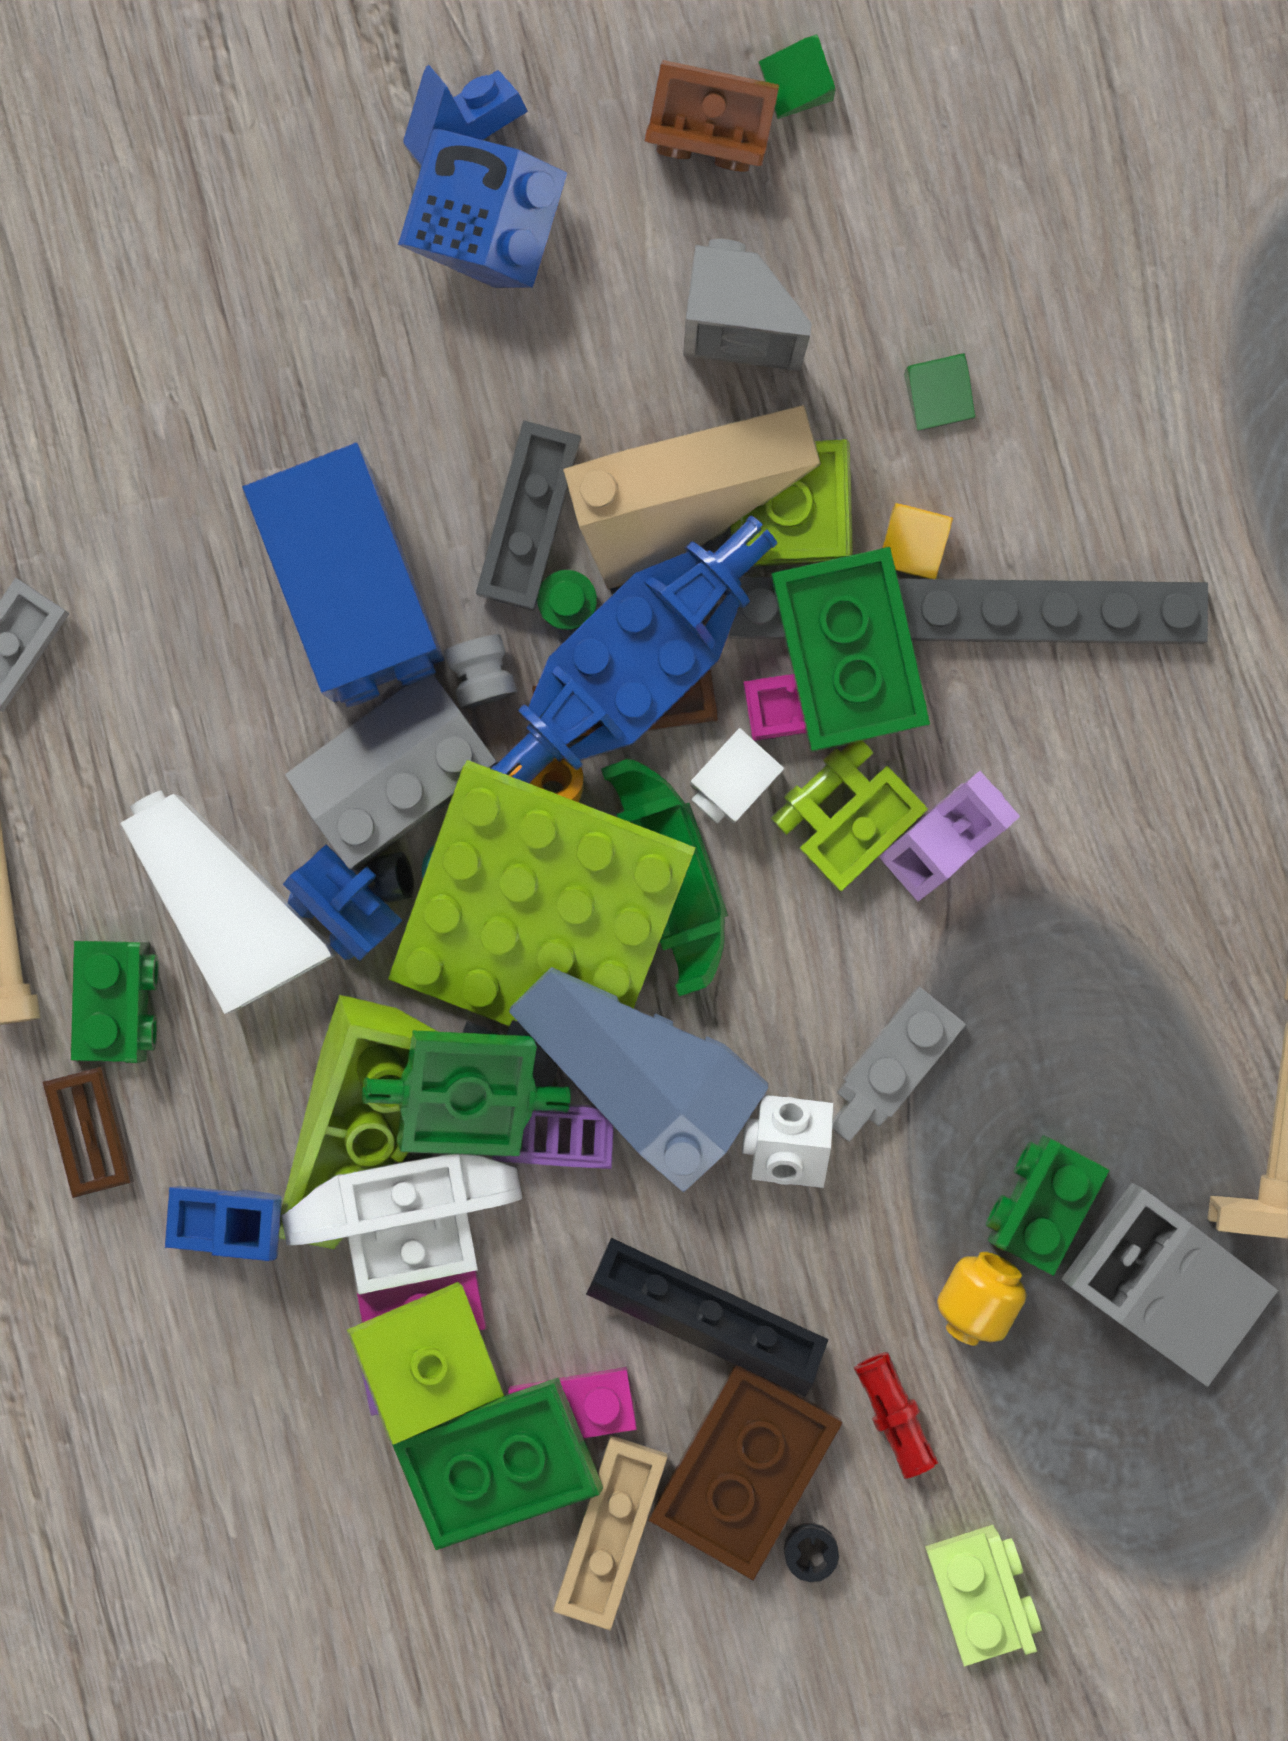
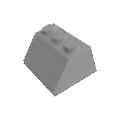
[683,239,812,371]
[285,675,498,871]

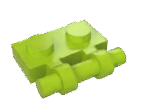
[770,741,928,892]

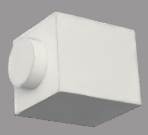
[690,728,784,824]

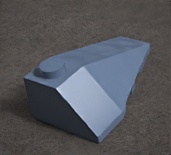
[509,967,768,1193]

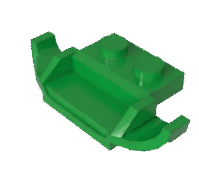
[601,759,729,996]

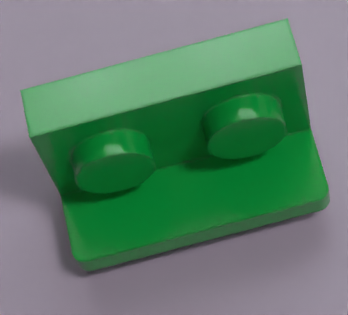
[71,941,159,1063]
[985,1135,1110,1276]

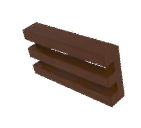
[43,1066,134,1198]

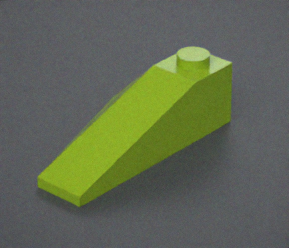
[279,995,438,1250]

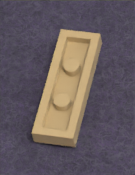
[553,1435,667,1631]

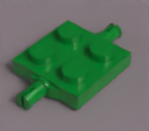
[362,1030,571,1156]

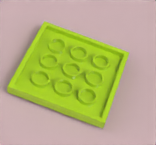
[388,760,695,1026]

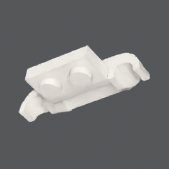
[281,1154,523,1294]

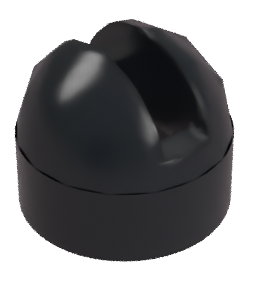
[368,852,414,902]

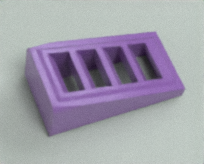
[492,1104,614,1169]

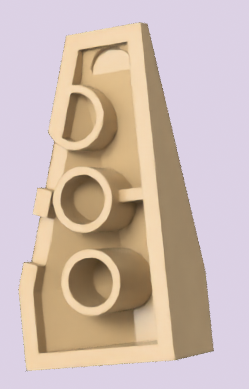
[563,405,821,590]

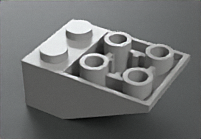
[1061,1182,1278,1387]

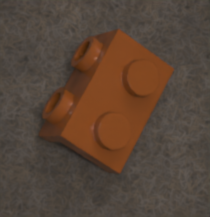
[644,60,780,172]

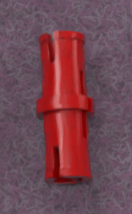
[854,1352,939,1479]

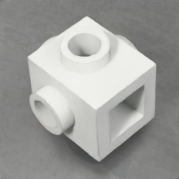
[742,1095,833,1188]

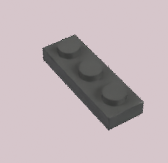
[476,420,582,612]

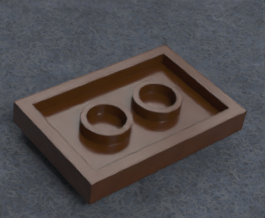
[648,1364,843,1581]

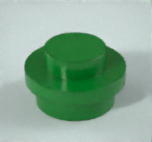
[537,570,597,630]

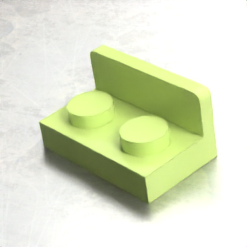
[925,1525,1042,1667]

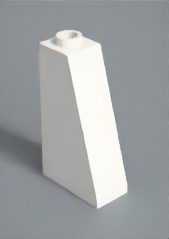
[120,790,337,1014]

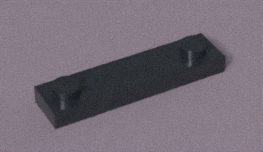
[586,1238,829,1397]

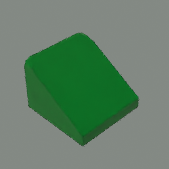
[758,34,836,119]
[904,353,976,432]

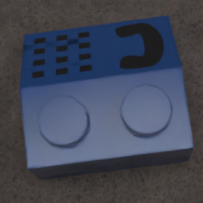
[398,129,567,288]

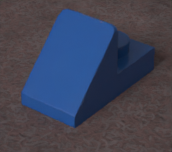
[403,65,528,167]

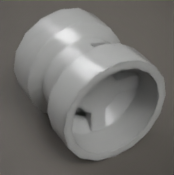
[444,634,518,709]

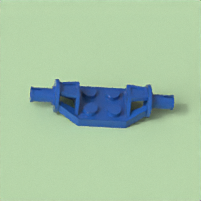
[490,516,778,783]

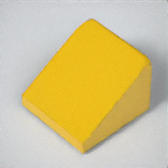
[882,503,953,579]

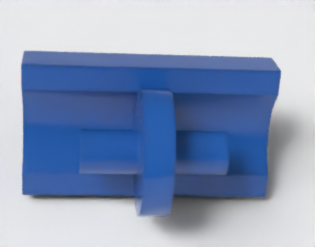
[283,844,403,961]

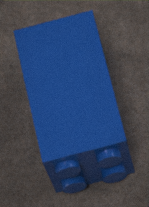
[242,442,445,707]

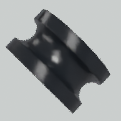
[784,1522,839,1583]

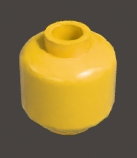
[937,1252,1027,1346]

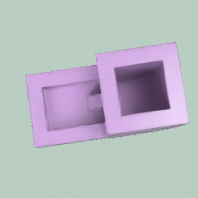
[879,771,1020,902]

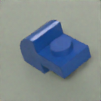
[165,1186,282,1261]

